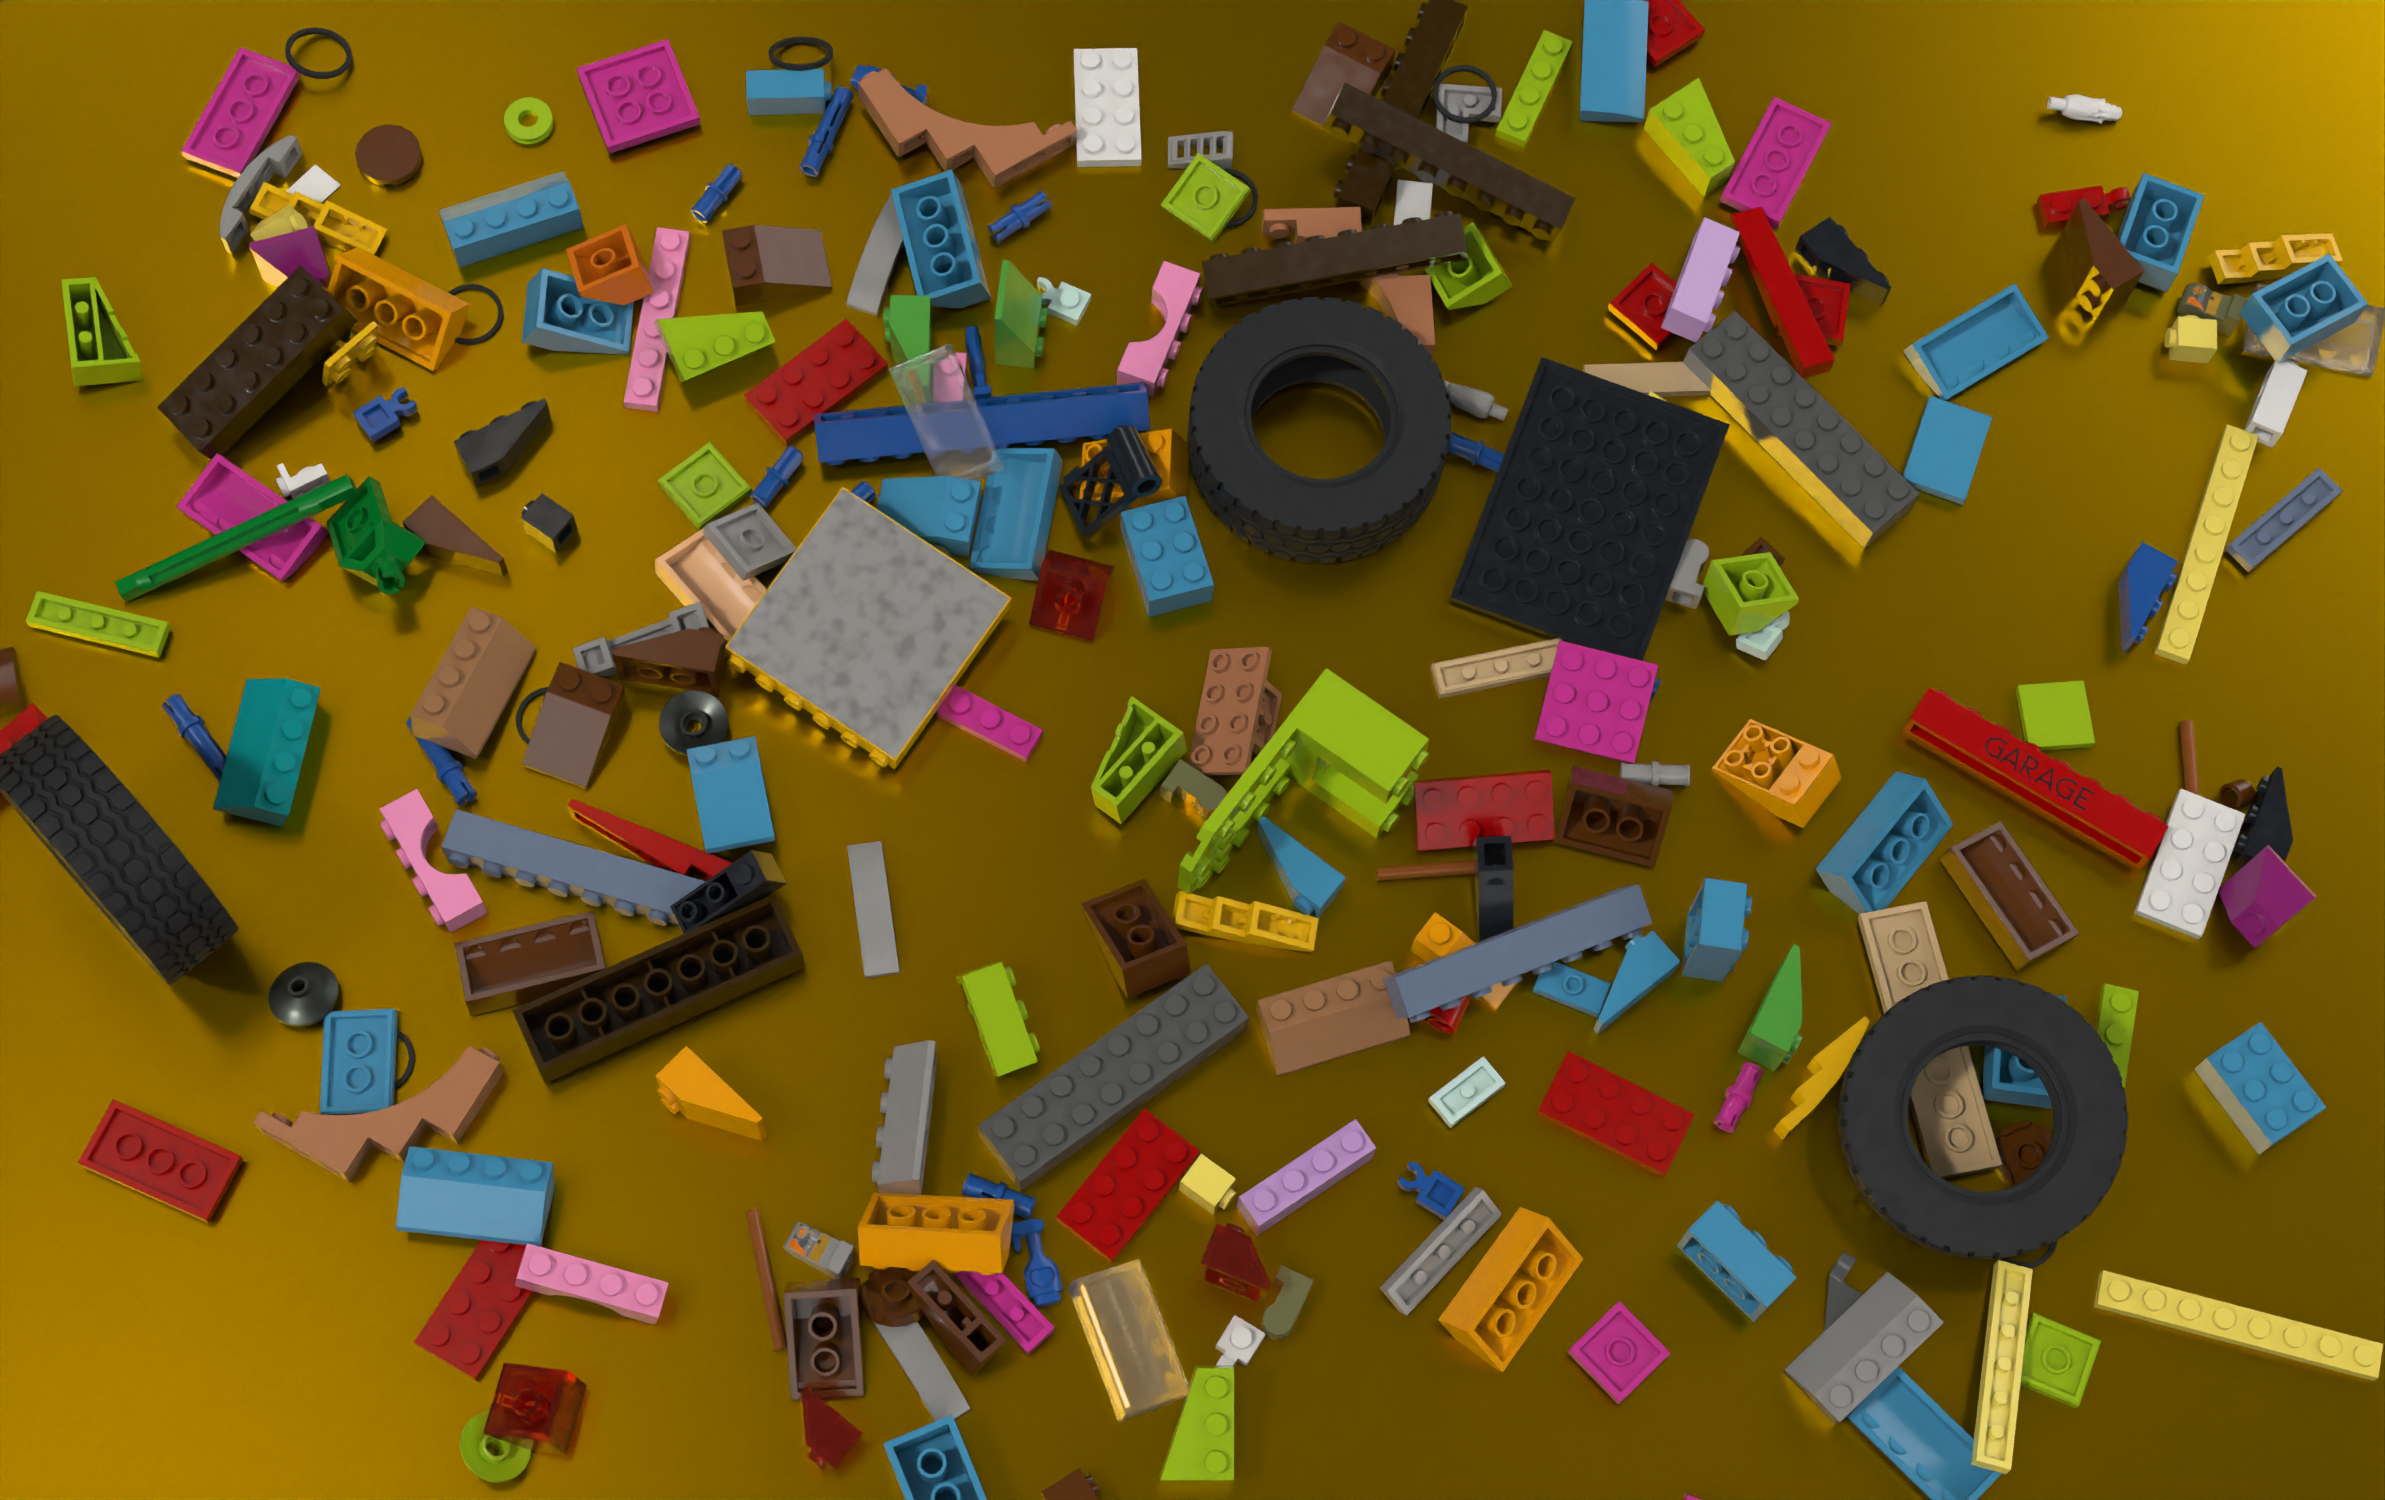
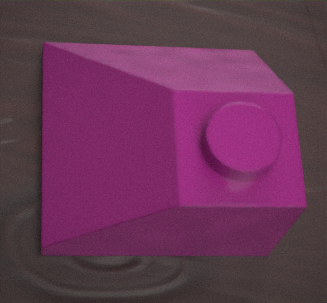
[249,226,331,289]
[2218,845,2317,948]

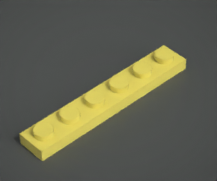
[1971,1260,2033,1474]

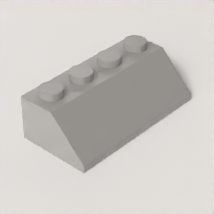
[872,1040,937,1195]
[1784,1271,1944,1424]

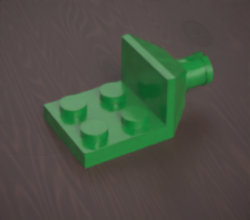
[327,476,425,594]

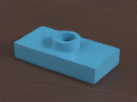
[1532,961,1611,1018]

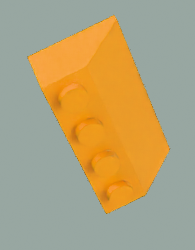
[328,247,470,371]
[858,1192,1014,1275]
[1438,1207,1583,1372]

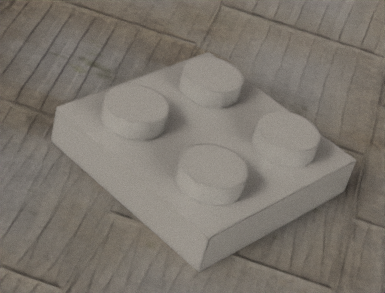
[703,502,797,581]

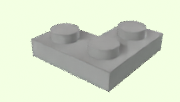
[1436,83,1502,143]

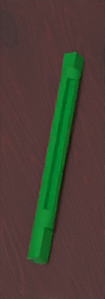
[115,474,358,602]

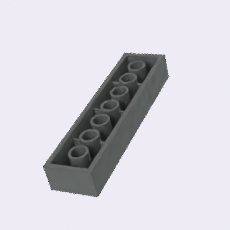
[1683,311,1920,549]
[978,963,1249,1192]

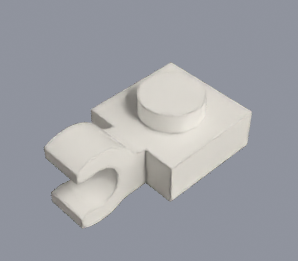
[1215,1315,1266,1367]

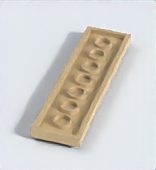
[1858,901,2002,1179]

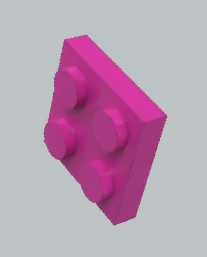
[1568,1301,1671,1405]

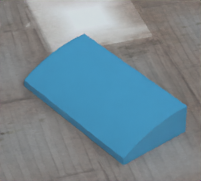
[1580,0,1649,122]
[1903,283,2049,400]
[969,448,1063,581]
[1847,1366,2002,1500]

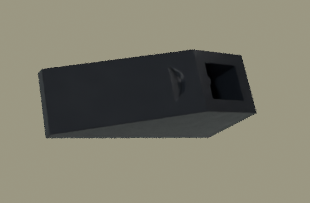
[1794,217,1891,305]
[454,398,551,487]
[2233,766,2293,868]
[1473,836,1513,942]
[670,850,787,934]

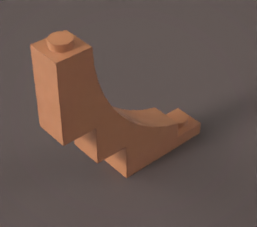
[858,68,1077,189]
[1262,207,1435,360]
[253,1046,504,1182]

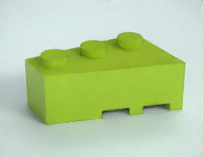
[1644,77,1735,197]
[61,277,143,387]
[654,311,776,383]
[1091,696,1187,824]
[956,962,1040,1077]
[1159,1365,1234,1480]

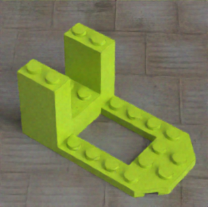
[1177,668,1429,895]

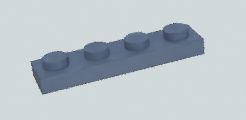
[2225,468,2343,572]

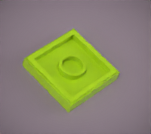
[1161,153,1251,243]
[657,442,752,531]
[2015,680,2095,751]
[2020,1313,2101,1409]

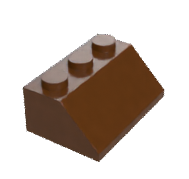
[1554,766,1673,868]

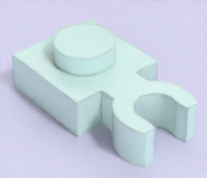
[1037,277,1091,326]
[1736,611,1790,661]

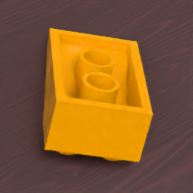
[656,1046,767,1141]

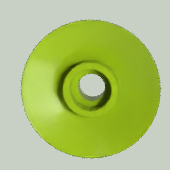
[459,1411,531,1483]

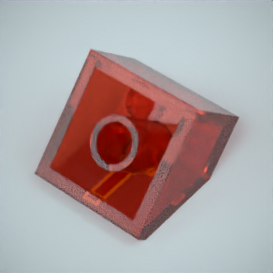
[1029,549,1114,641]
[1198,1223,1271,1306]
[483,1363,587,1456]

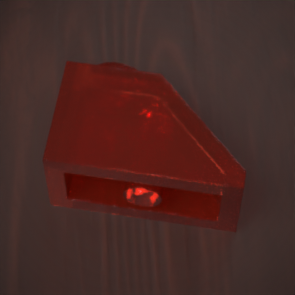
[799,1386,863,1471]

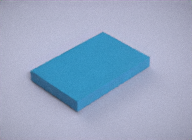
[1902,396,1992,505]
[320,1008,398,1116]

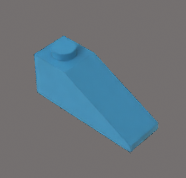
[1257,816,1346,918]
[1593,930,1681,1034]

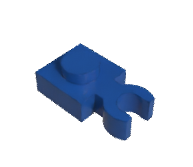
[353,387,418,443]
[1397,1162,1465,1220]

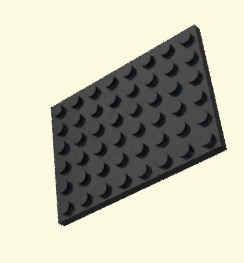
[1450,357,1730,661]

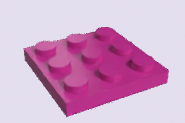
[577,39,701,154]
[1534,640,1658,764]

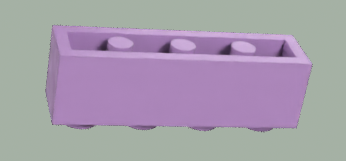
[1661,217,1740,343]
[1237,1119,1376,1236]

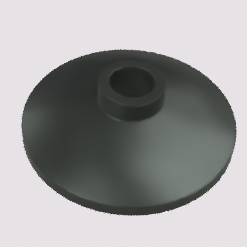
[659,691,728,756]
[268,962,339,1027]

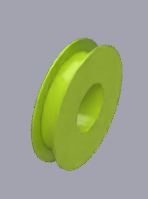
[504,97,554,144]

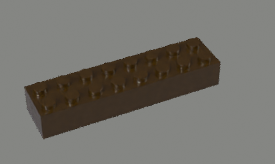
[512,894,805,1084]

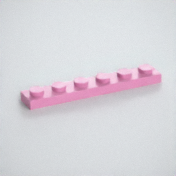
[624,227,691,412]

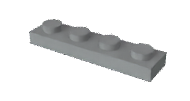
[1380,1187,1502,1316]

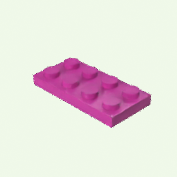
[181,47,301,178]
[1720,97,1832,228]

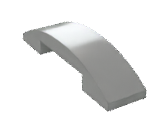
[220,135,303,254]
[846,195,904,316]
[572,601,710,677]
[847,841,900,978]
[870,1319,971,1421]

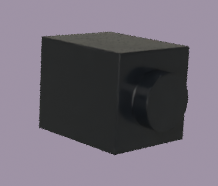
[520,493,577,553]

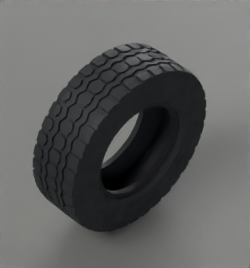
[1187,297,1451,564]
[0,715,238,985]
[1838,975,2128,1259]

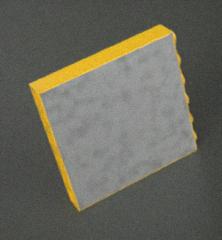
[725,487,1012,769]

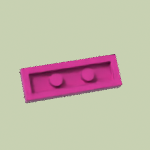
[937,685,1043,762]
[954,1271,1055,1355]

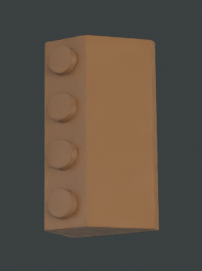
[410,606,536,759]
[1256,960,1411,1077]

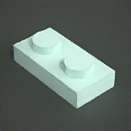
[1428,1056,1506,1128]

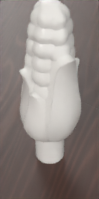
[2047,94,2123,124]

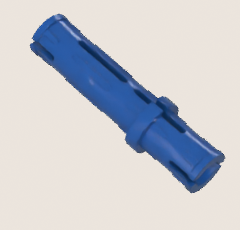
[799,87,854,177]
[162,694,226,783]
[406,717,477,806]

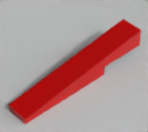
[1730,206,1835,378]
[567,799,732,881]

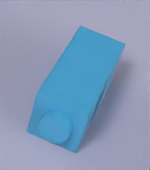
[746,69,832,115]

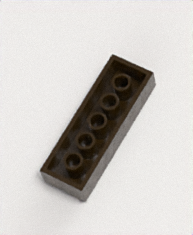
[157,265,358,459]

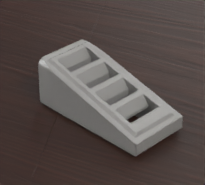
[1167,131,1233,169]

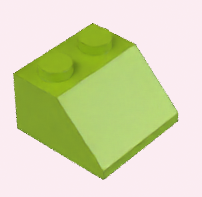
[1424,222,1513,310]
[1702,552,1799,636]

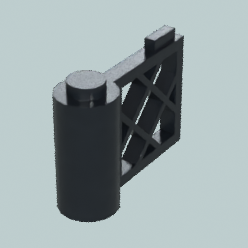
[1059,425,1162,539]

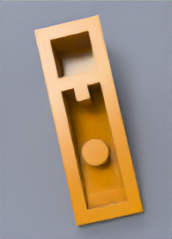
[1411,912,1516,1011]

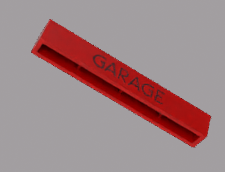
[1903,687,2169,870]

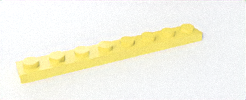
[2154,424,2259,665]
[2094,1270,2383,1381]

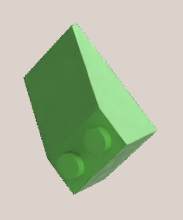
[994,260,1048,368]
[883,295,932,404]
[1737,944,1803,1072]

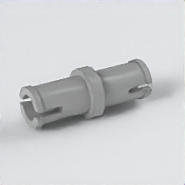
[1620,761,1690,787]

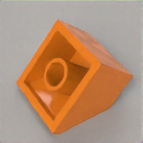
[566,224,654,305]

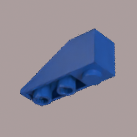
[2119,542,2178,652]

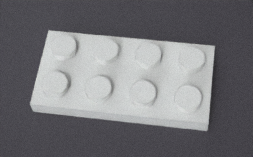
[1074,48,1142,167]
[2133,789,2245,940]

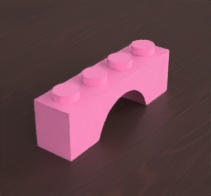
[1117,261,1204,398]
[379,789,487,933]
[515,1243,669,1325]

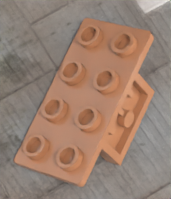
[1188,647,1282,776]

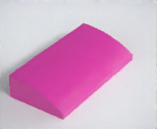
[177,453,330,581]

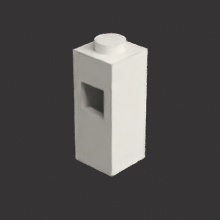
[2244,360,2308,448]

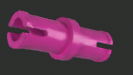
[1713,1062,1764,1133]

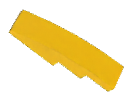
[249,182,387,255]
[2208,233,2343,285]
[1172,891,1319,952]
[1774,1016,1870,1141]

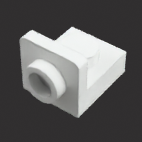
[275,463,330,499]

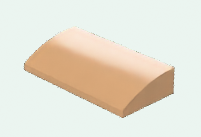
[655,527,767,646]

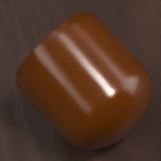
[2219,779,2255,810]

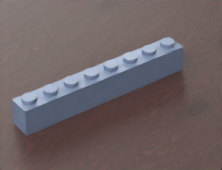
[441,809,706,930]
[1383,884,1653,1022]

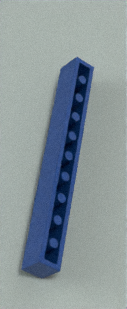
[814,382,1150,465]

